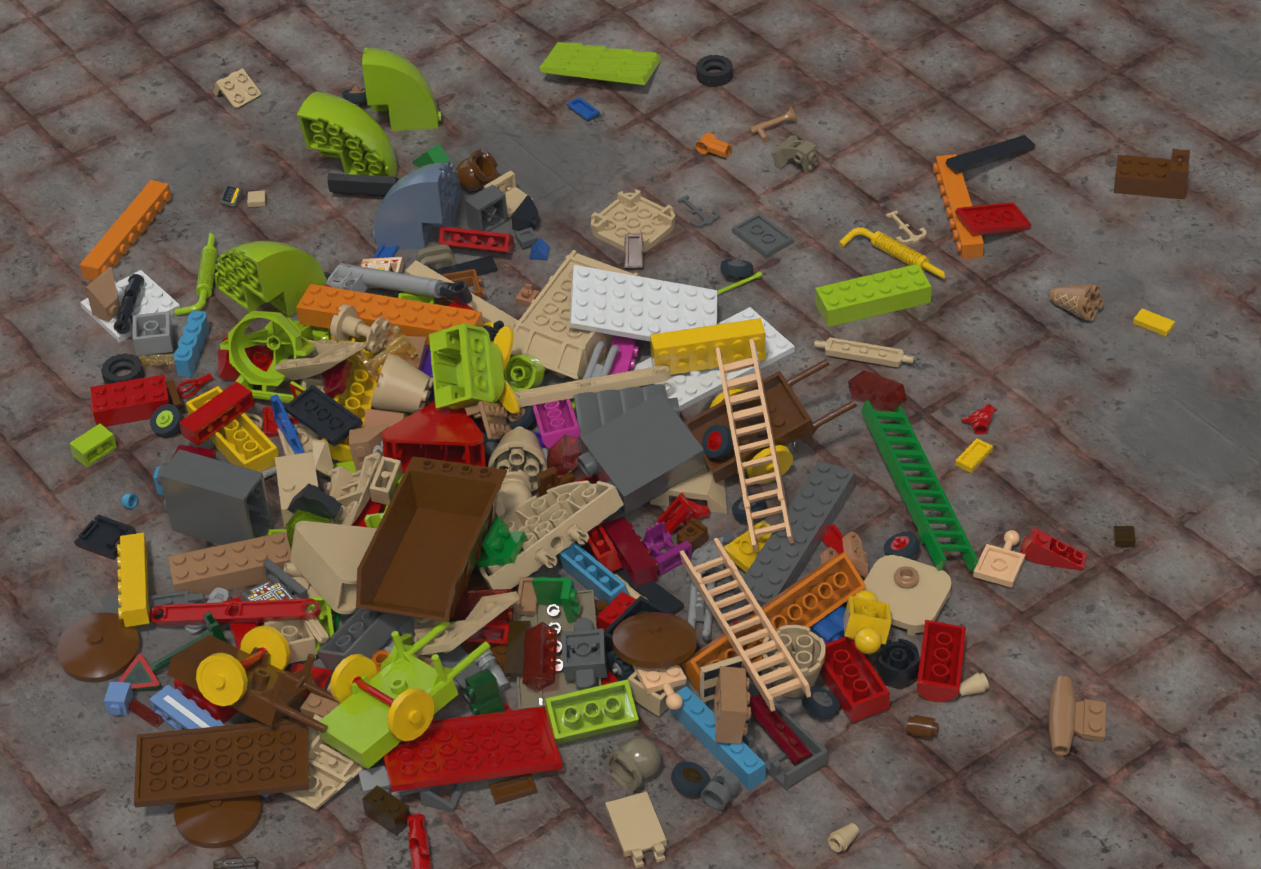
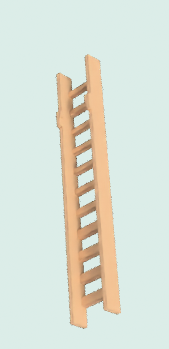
[716,339,794,553]
[680,538,811,711]

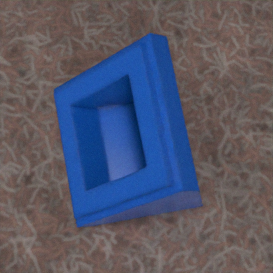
[529,238,550,260]

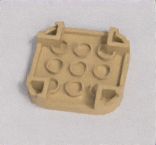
[591,189,676,253]
[861,555,952,636]

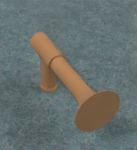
[749,107,797,142]

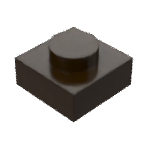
[1113,526,1136,546]

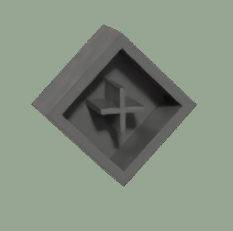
[465,185,508,232]

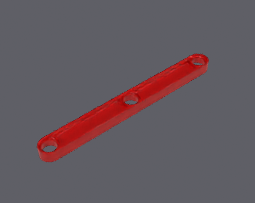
[149,598,321,626]

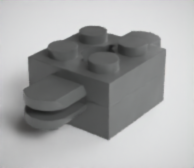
[562,618,607,691]

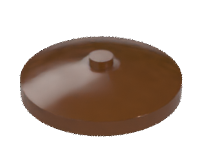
[57,612,140,683]
[613,612,697,669]
[174,795,262,849]

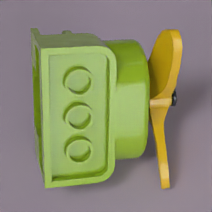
[429,323,519,414]

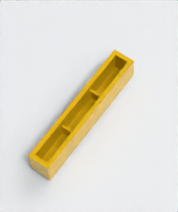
[117,532,150,627]

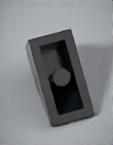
[511,195,540,231]

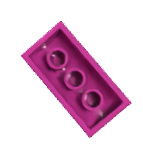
[532,399,580,452]

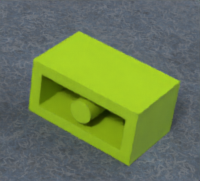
[69,424,117,467]

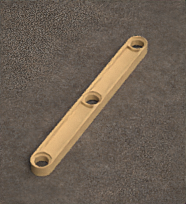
[514,366,671,408]

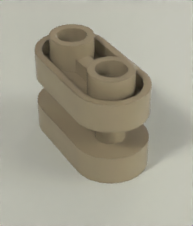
[416,245,456,269]

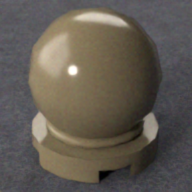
[606,737,661,791]

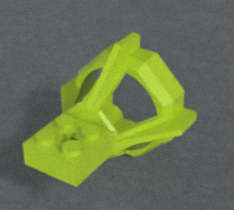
[220,311,315,392]

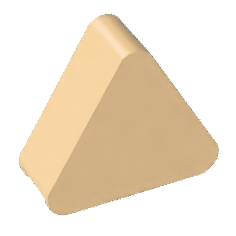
[290,521,377,614]

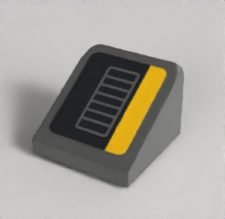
[220,184,243,208]

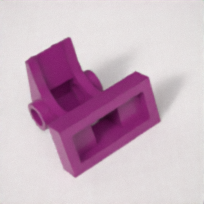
[643,521,692,576]

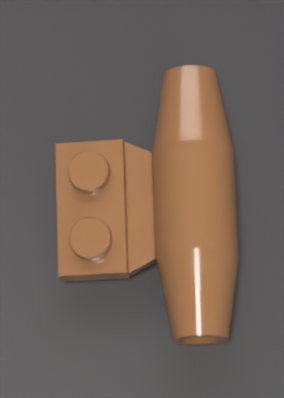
[1049,676,1106,756]

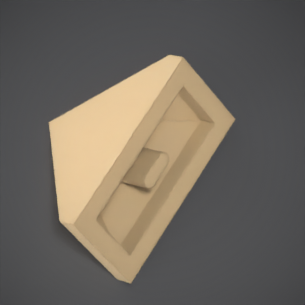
[312,439,334,478]

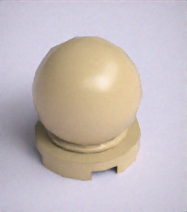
[497,469,532,515]

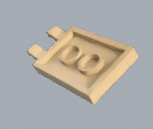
[605,791,667,868]

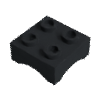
[287,483,342,523]

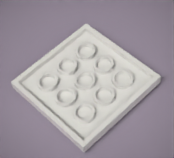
[80,270,180,343]

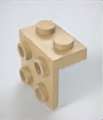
[213,68,261,109]
[484,171,533,217]

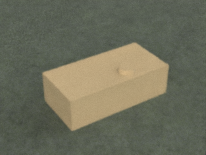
[275,452,319,527]

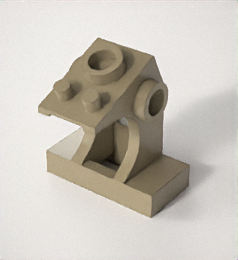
[771,135,818,174]

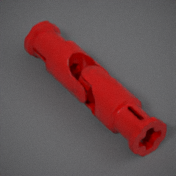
[407,813,432,869]

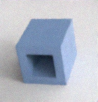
[104,682,134,716]

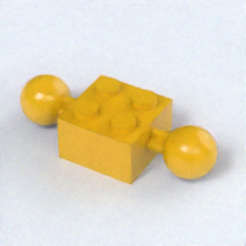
[844,590,891,654]

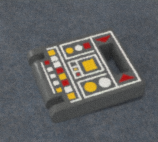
[240,578,295,625]

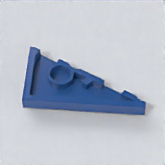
[270,394,305,454]

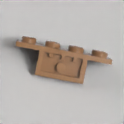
[465,401,512,441]

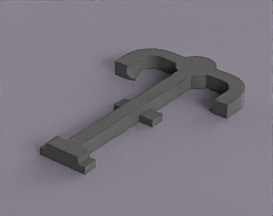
[678,195,719,228]

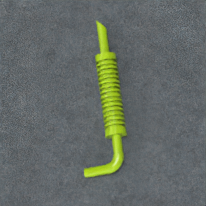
[174,233,218,316]

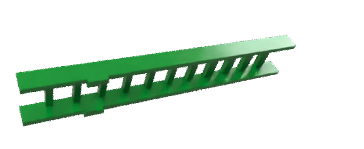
[861,400,979,572]

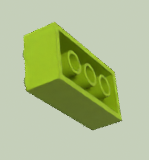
[544,679,639,745]

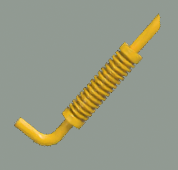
[838,227,945,280]

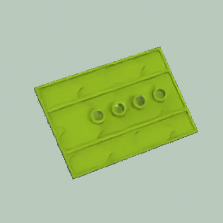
[539,42,661,85]

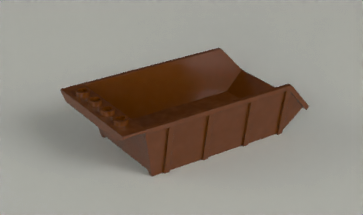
[356,456,507,622]

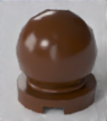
[456,149,499,192]

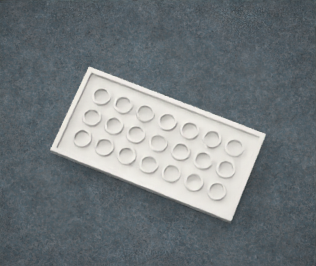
[569,265,717,341]
[631,307,795,411]

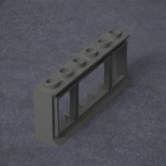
[706,675,828,791]

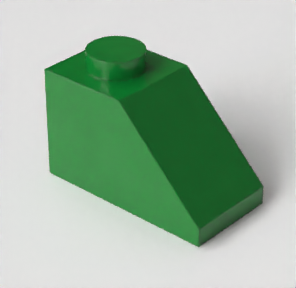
[412,144,451,167]

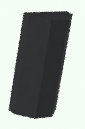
[327,173,399,196]

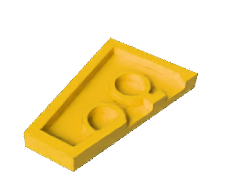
[723,520,772,573]

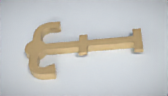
[886,210,927,245]

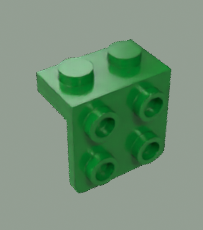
[532,577,581,622]

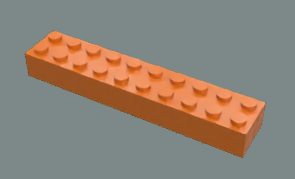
[296,284,484,345]
[680,552,866,695]

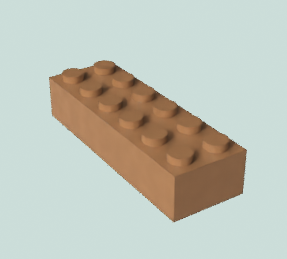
[168,532,291,595]

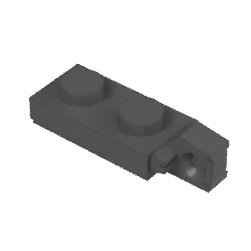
[149,590,206,615]

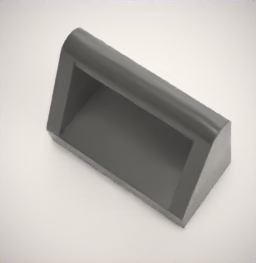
[420,782,467,812]

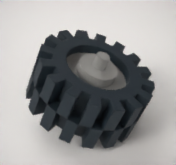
[607,650,635,681]

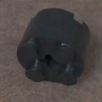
[877,639,919,690]

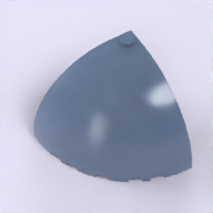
[373,162,462,249]

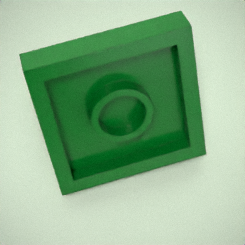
[476,517,527,568]

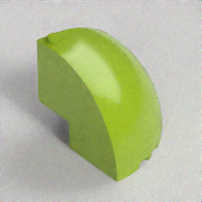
[362,48,442,131]
[297,92,397,177]
[214,241,327,317]

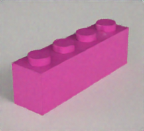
[608,336,639,375]

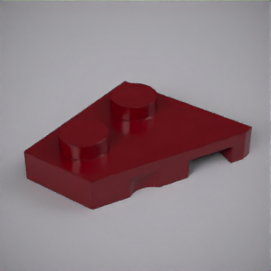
[322,359,352,398]

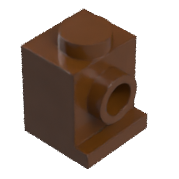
[677,518,708,553]

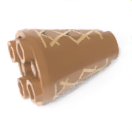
[1049,284,1104,321]

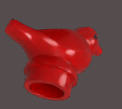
[961,404,997,435]
[679,493,710,525]

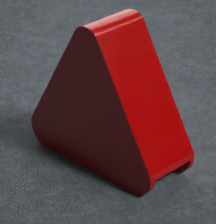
[382,401,486,474]

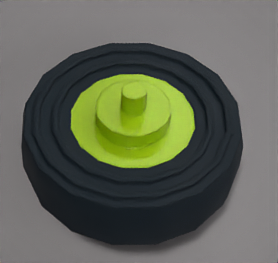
[150,404,184,438]

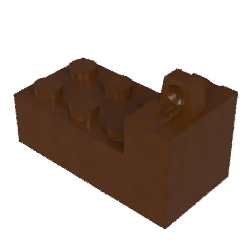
[1114,148,1190,200]

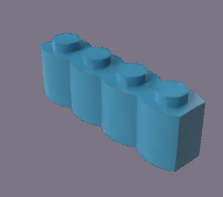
[174,311,210,377]

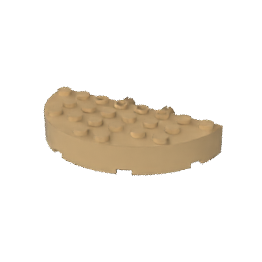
[479,481,624,595]

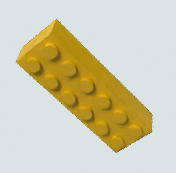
[650,318,766,375]
[186,386,279,472]

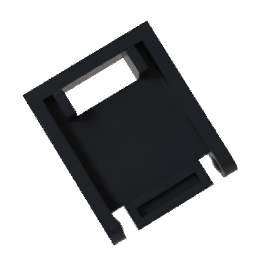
[74,515,136,560]

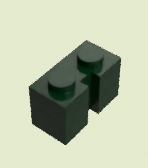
[465,669,505,716]

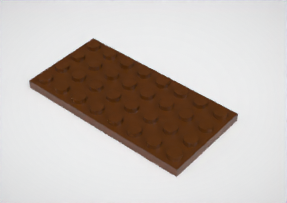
[134,719,310,808]

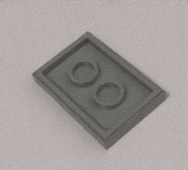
[732,213,794,259]

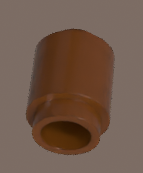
[906,715,939,739]

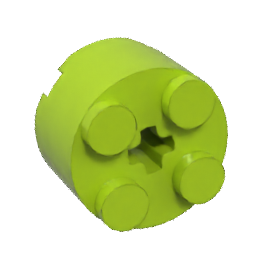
[503,354,545,392]

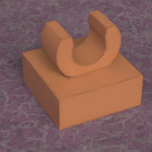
[515,284,540,307]

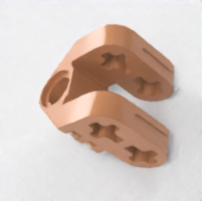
[820,531,868,582]

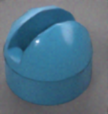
[120,493,138,509]

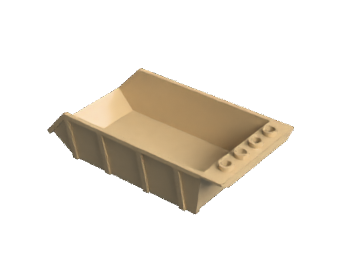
[511,250,639,380]

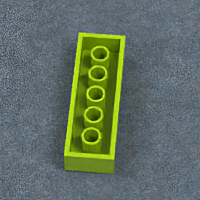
[815,264,932,327]

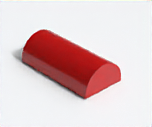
[917,620,966,702]

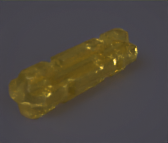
[139,354,175,366]

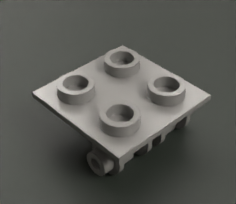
[687,537,725,582]

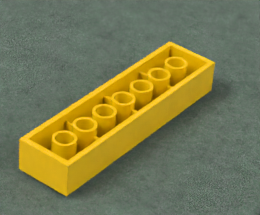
[322,336,388,462]

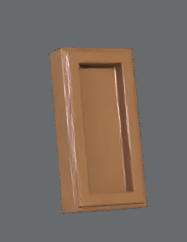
[515,577,538,615]

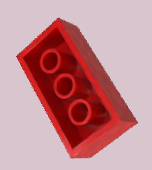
[90,374,170,427]
[819,637,890,723]

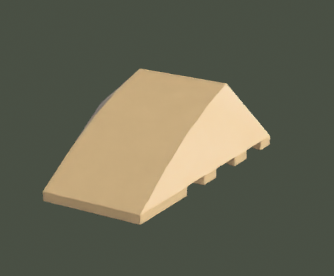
[274,339,366,380]
[327,452,381,526]
[650,464,727,514]
[283,714,365,810]

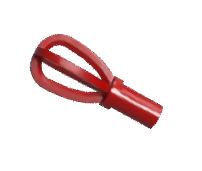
[177,373,213,398]

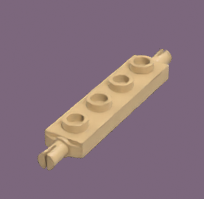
[814,337,914,368]

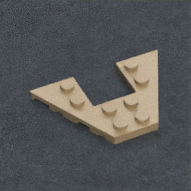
[414,592,519,656]

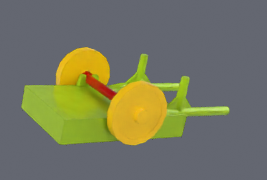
[317,621,491,769]

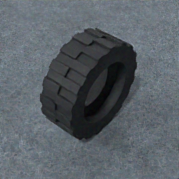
[696,55,733,87]
[101,353,144,384]

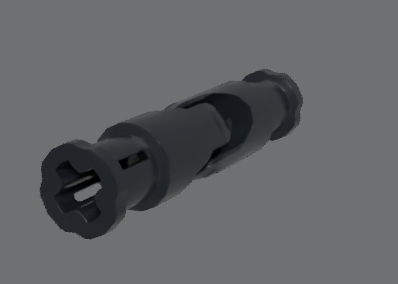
[113,274,145,334]

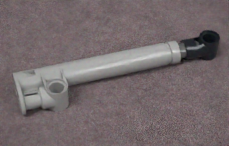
[326,263,472,305]

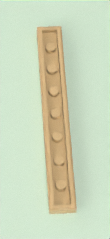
[405,260,518,329]

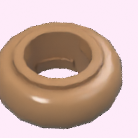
[894,566,919,588]

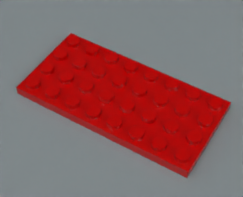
[382,707,562,792]

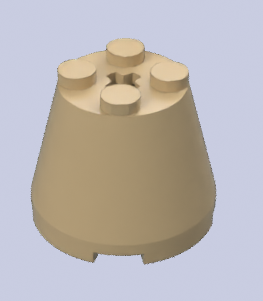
[371,354,433,413]
[488,426,547,492]
[762,625,825,698]

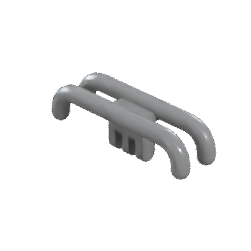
[583,341,620,379]
[688,574,715,641]

